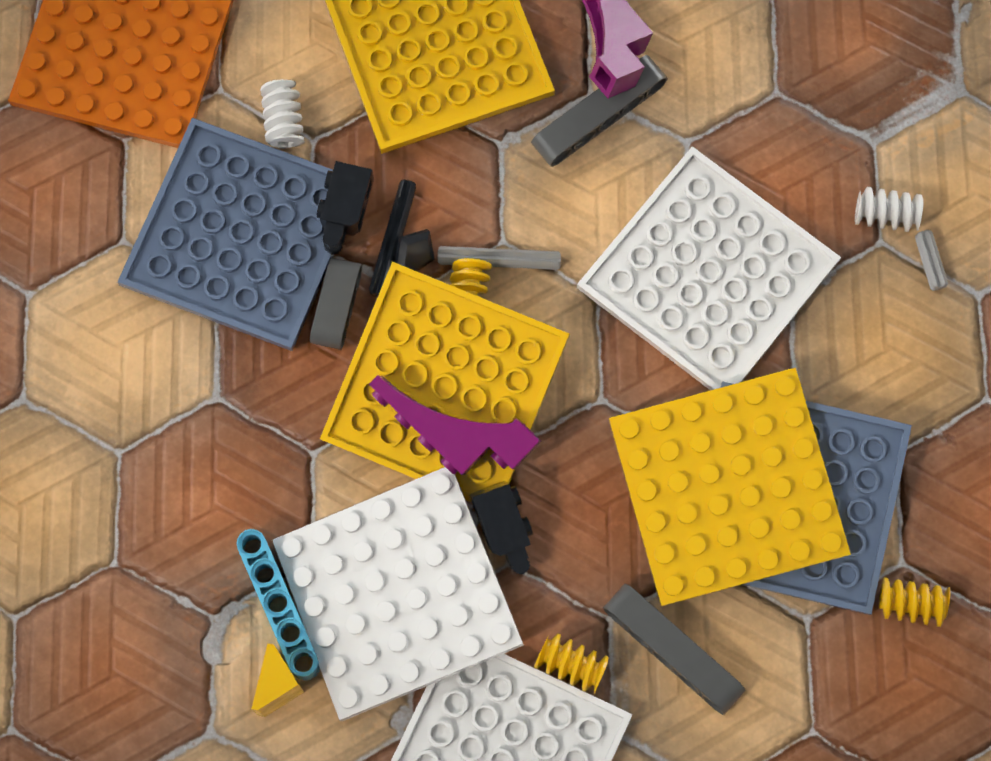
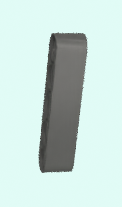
[531,55,668,167]
[603,584,746,715]

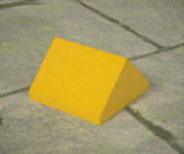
[251,643,304,717]

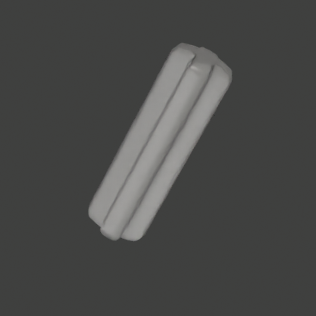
[915,230,948,291]

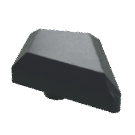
[395,229,435,271]

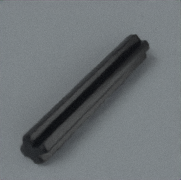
[369,179,416,296]

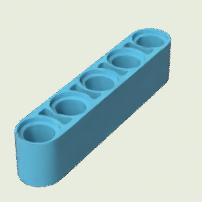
[237,529,320,681]

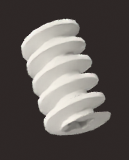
[260,79,305,149]
[855,187,923,232]

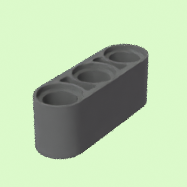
[310,257,362,350]

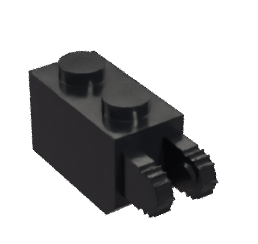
[317,161,374,255]
[469,481,533,574]

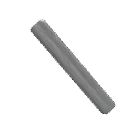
[437,246,561,270]

